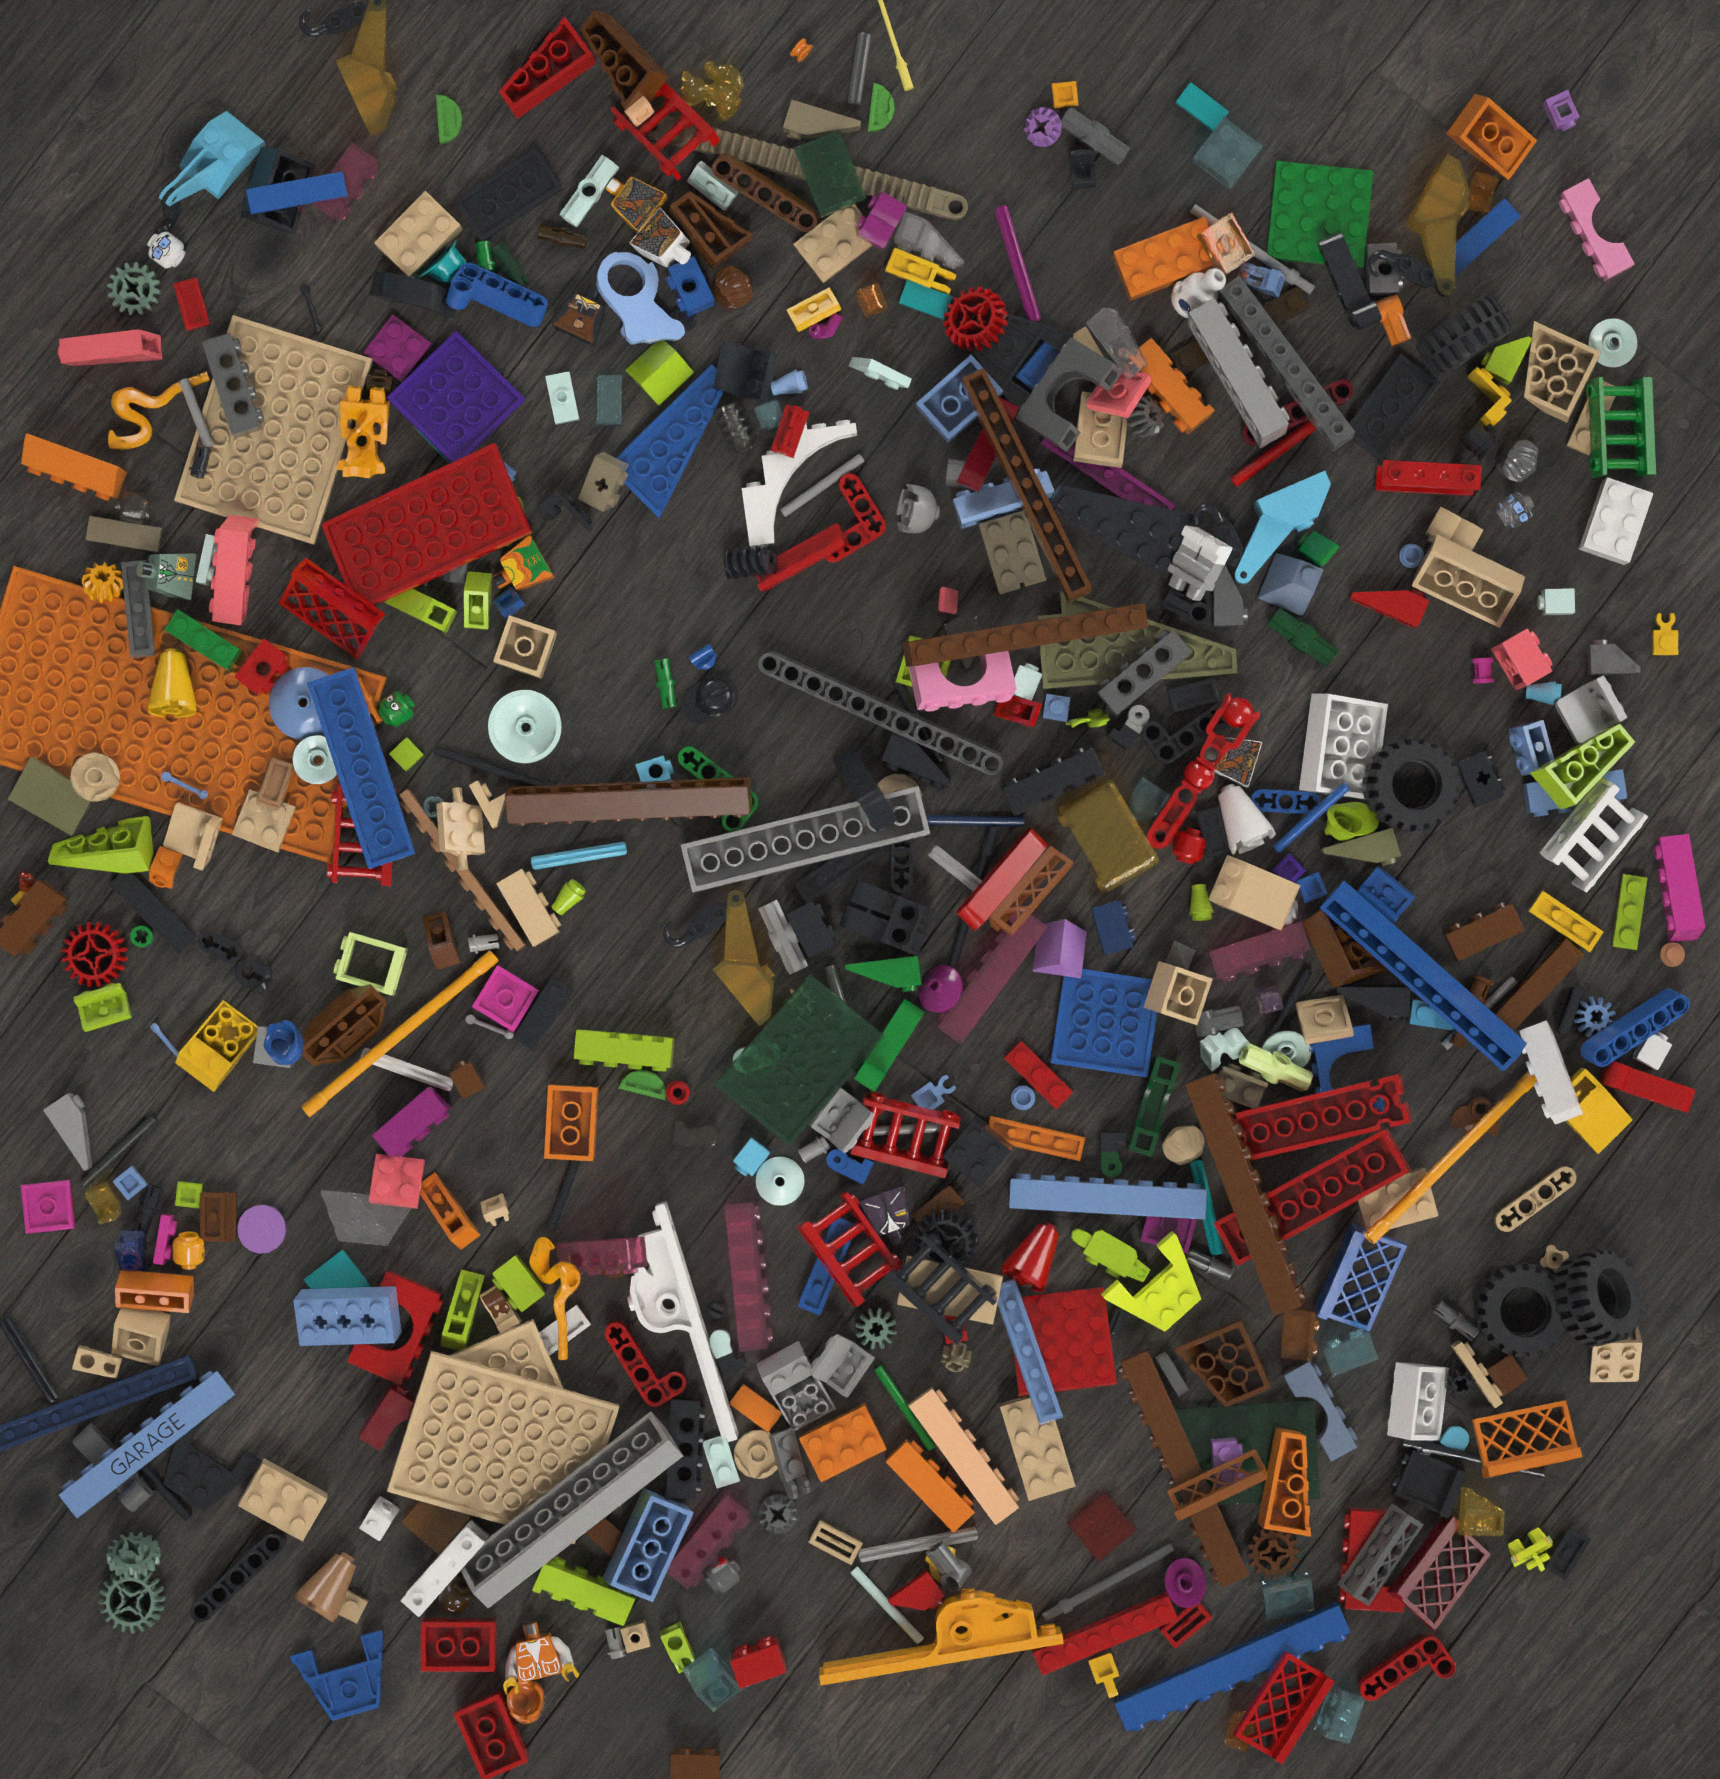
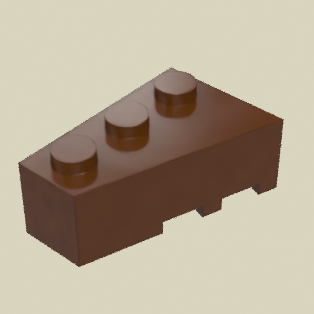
[668,191,753,271]

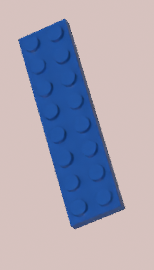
[307,667,416,869]

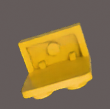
[1468,367,1512,426]

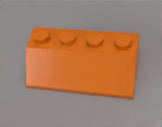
[21,433,127,501]

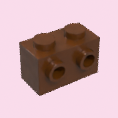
[670,1746,721,1779]

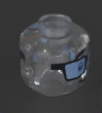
[1496,492,1535,528]

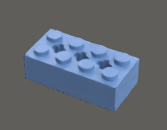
[293,1286,402,1346]
[603,1488,694,1602]

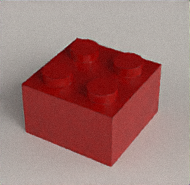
[730,1635,787,1689]

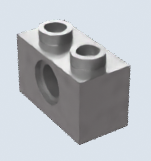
[1365,243,1403,296]

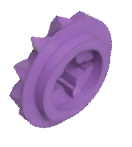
[1024,107,1062,147]

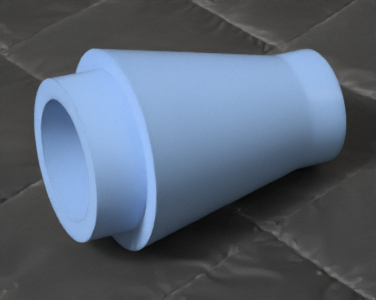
[771,370,808,396]

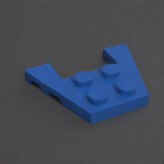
[290,1629,384,1721]

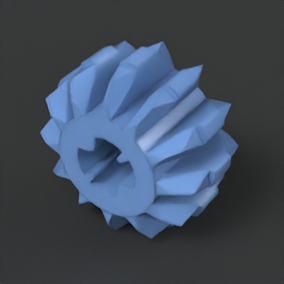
[1573,996,1616,1037]

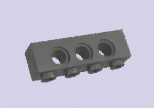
[202,333,265,438]
[1097,630,1192,716]

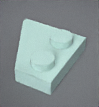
[849,357,912,390]

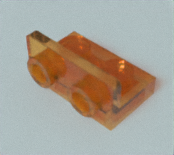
[1280,1309,1319,1362]

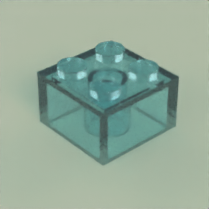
[1192,117,1263,190]

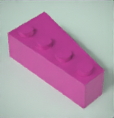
[1654,834,1705,943]

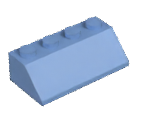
[952,469,1055,529]

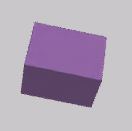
[1033,919,1087,978]

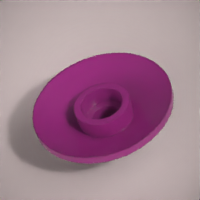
[919,965,962,1013]
[1165,1558,1206,1608]

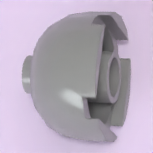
[896,484,940,533]

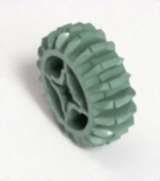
[98,1571,166,1634]

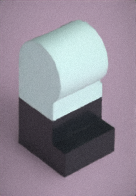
[709,1329,747,1377]

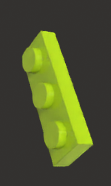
[1611,874,1647,950]

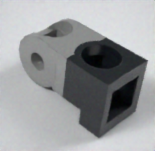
[1107,705,1149,751]

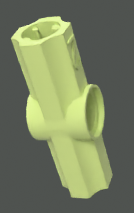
[1239,1043,1313,1092]

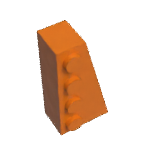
[1127,338,1215,435]

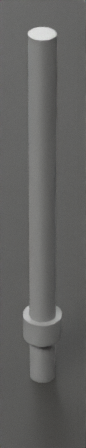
[1190,204,1315,295]

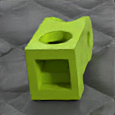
[660,1621,697,1674]

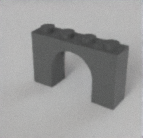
[1015,337,1122,452]

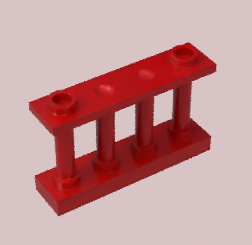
[610,82,721,180]
[1375,460,1482,496]
[326,785,397,886]
[851,1092,961,1178]
[796,1192,902,1307]

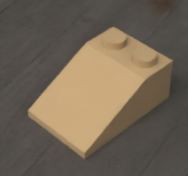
[1208,855,1300,930]

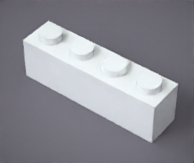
[1519,1020,1583,1125]

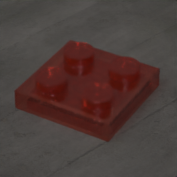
[1067,1492,1136,1562]

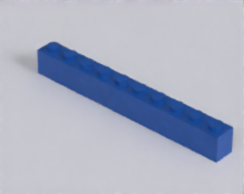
[1320,881,1527,1071]
[1113,1602,1351,1732]

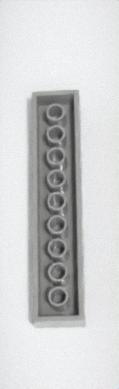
[681,786,931,893]
[461,1411,683,1608]

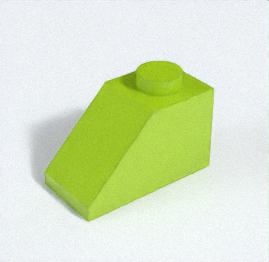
[1481,336,1533,385]
[464,572,492,629]

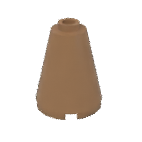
[294,1552,356,1623]

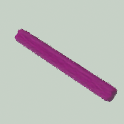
[995,205,1040,322]

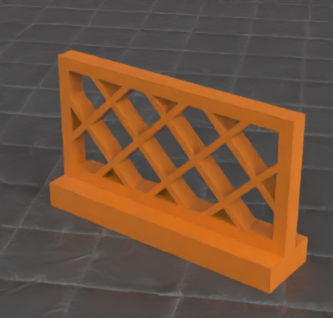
[1472,1400,1582,1479]

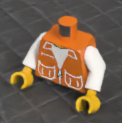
[503,1621,579,1695]

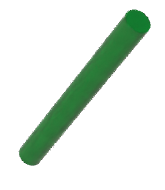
[874,1365,936,1451]

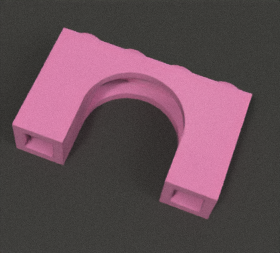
[909,651,1017,711]

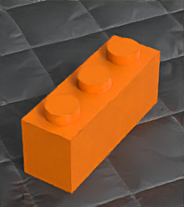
[115,1270,194,1313]

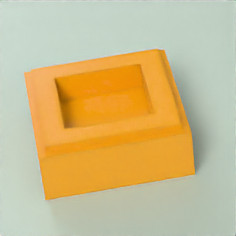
[1051,81,1078,109]

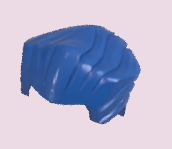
[263,1020,304,1065]

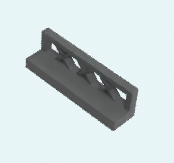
[1337,1503,1424,1606]

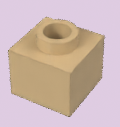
[620,1620,651,1653]

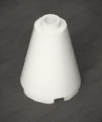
[1218,784,1276,854]

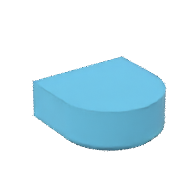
[1439,1426,1469,1451]

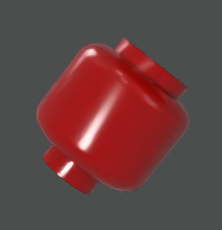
[1172,828,1207,865]

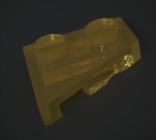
[1458,1487,1505,1536]

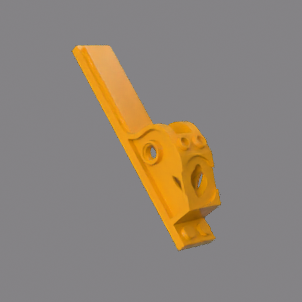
[819,1588,1064,1685]

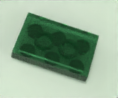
[794,130,866,218]

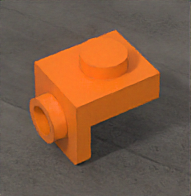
[149,846,183,889]

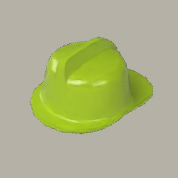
[1325,802,1379,842]

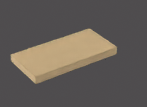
[897,1256,1003,1325]

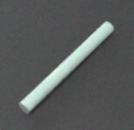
[850,1566,924,1644]

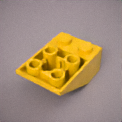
[175,1000,258,1092]
[1565,1068,1632,1154]

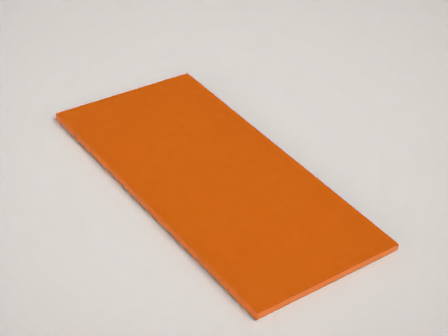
[0,566,387,863]

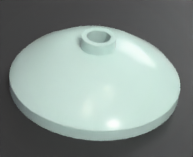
[488,690,562,763]

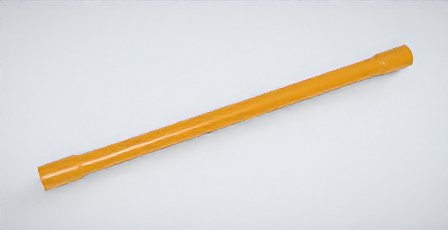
[301,950,499,1117]
[1364,1070,1537,1244]

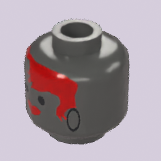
[703,1556,741,1593]

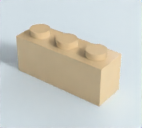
[496,869,561,947]

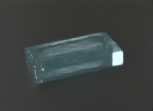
[597,375,622,425]

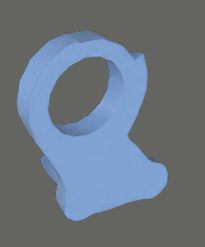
[596,251,685,345]

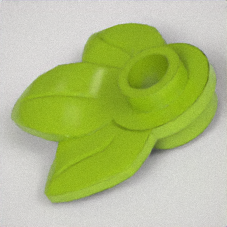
[1065,709,1109,727]

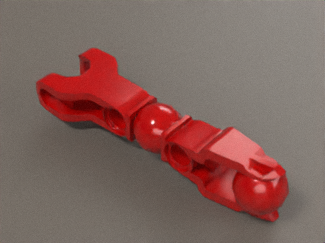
[1147,693,1260,849]

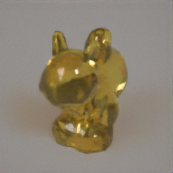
[681,61,743,122]

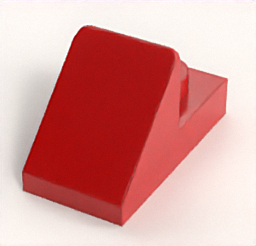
[993,696,1042,728]

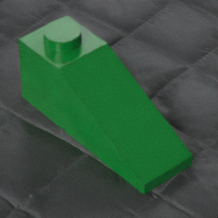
[845,956,921,992]

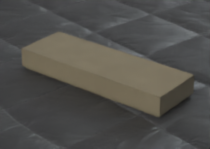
[85,516,163,553]

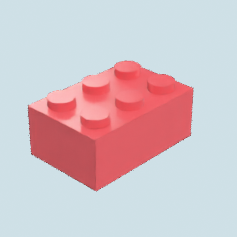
[1491,628,1552,691]

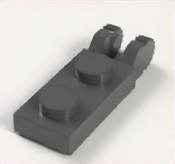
[769,1427,811,1500]

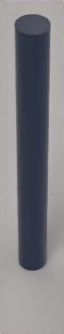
[927,815,1024,826]

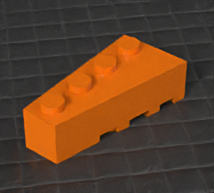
[1257,1427,1311,1537]

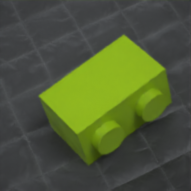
[492,1254,547,1312]

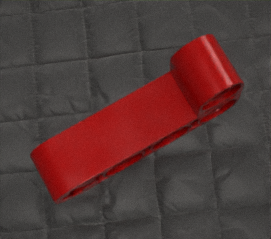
[1598,1061,1696,1113]
[605,1320,687,1407]
[1357,1633,1456,1701]

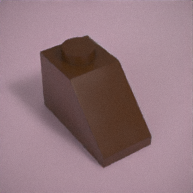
[423,910,460,970]

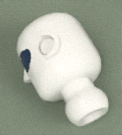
[1171,268,1226,318]

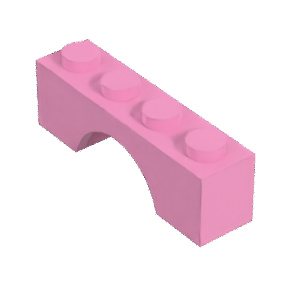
[1559,178,1634,282]

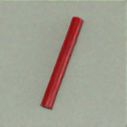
[1230,421,1315,488]

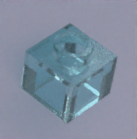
[754,399,783,431]

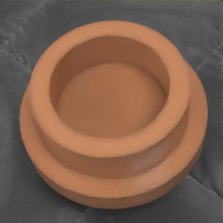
[1660,942,1685,967]

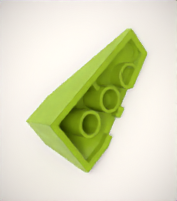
[48,816,154,873]

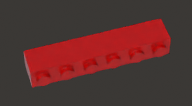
[1032,1592,1178,1676]

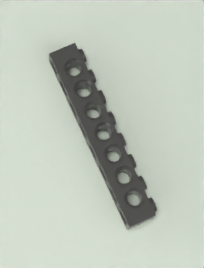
[1218,276,1355,452]

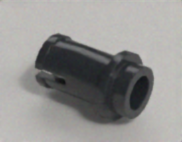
[188,446,212,479]

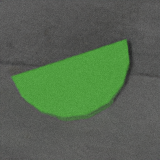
[868,83,895,132]
[436,95,463,145]
[619,1070,666,1100]

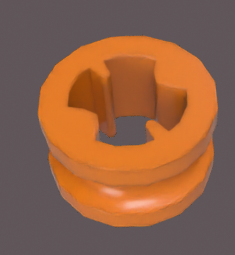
[790,38,813,63]

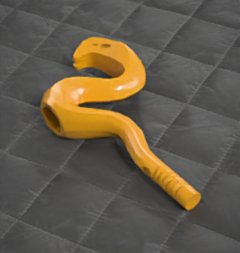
[108,371,210,450]
[529,1237,581,1360]

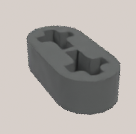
[1155,1351,1189,1397]

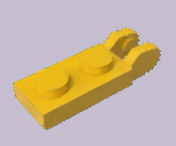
[885,248,956,294]

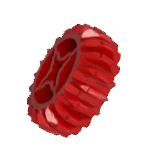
[943,286,1009,353]
[61,922,128,987]

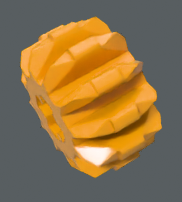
[82,561,123,604]

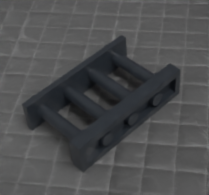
[884,1231,997,1345]

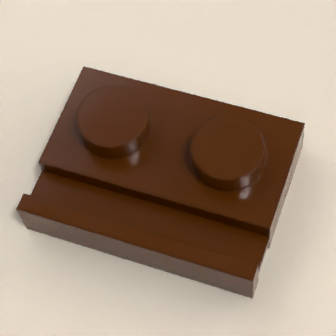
[200,1192,237,1242]

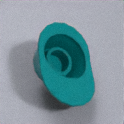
[415,240,467,282]

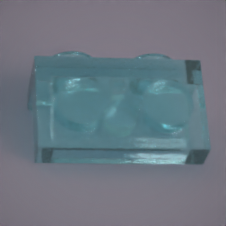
[1322,1329,1379,1376]
[1314,1685,1365,1744]

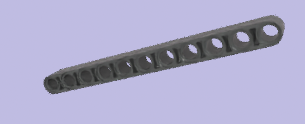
[758,651,1004,775]

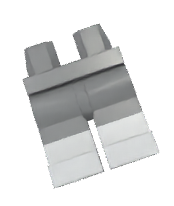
[1167,525,1233,601]

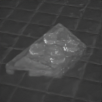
[321,1190,412,1246]

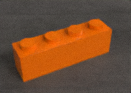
[886,1439,975,1533]

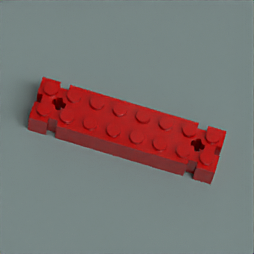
[1234,1073,1412,1160]

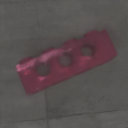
[556,1237,648,1276]

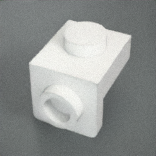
[359,1496,400,1541]

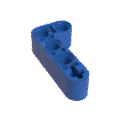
[446,263,548,327]

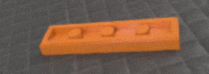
[988,1116,1085,1161]

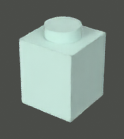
[1537,589,1575,615]
[1013,663,1042,701]

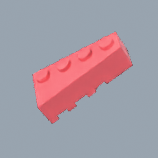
[209,515,258,625]

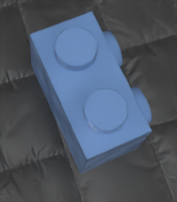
[1508,720,1554,776]

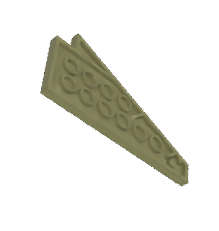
[1037,591,1238,689]

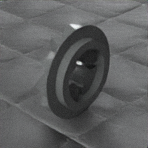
[759,1494,798,1534]

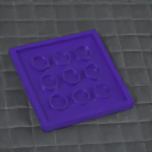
[387,331,525,463]

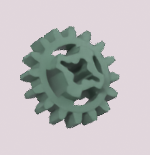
[107,262,161,316]
[106,1532,161,1579]

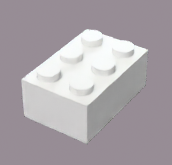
[1579,477,1653,565]

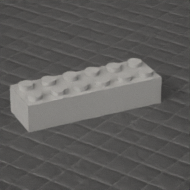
[1187,298,1290,448]

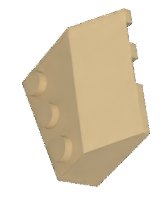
[1524,321,1601,423]

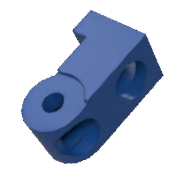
[826,1149,874,1184]

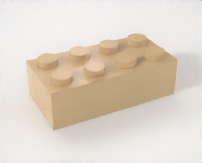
[1412,535,1525,628]
[999,1395,1076,1501]

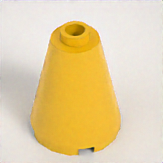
[147,648,197,718]

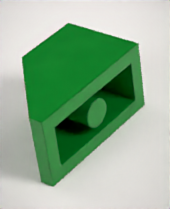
[1296,531,1339,568]

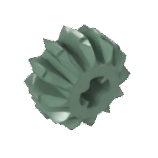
[856,1308,897,1350]

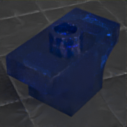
[115,1230,147,1272]

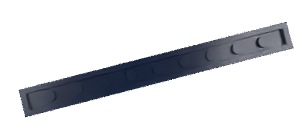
[0,1355,198,1451]

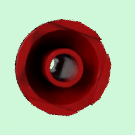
[1000,1222,1059,1293]

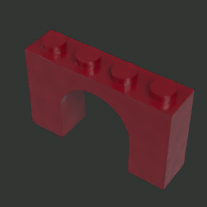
[359,1383,416,1451]

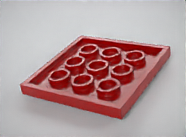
[1013,1287,1117,1396]

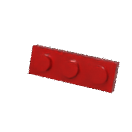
[1004,1041,1073,1109]

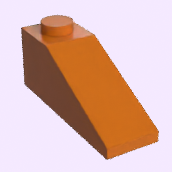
[420,1172,480,1250]

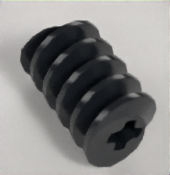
[723,544,778,580]

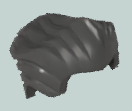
[1495,440,1538,482]

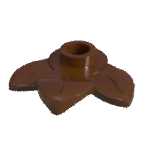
[1451,1096,1500,1144]

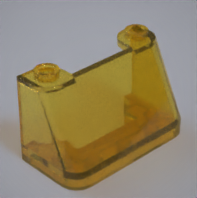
[1057,778,1160,893]

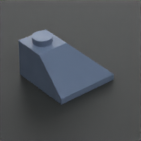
[1257,553,1324,617]

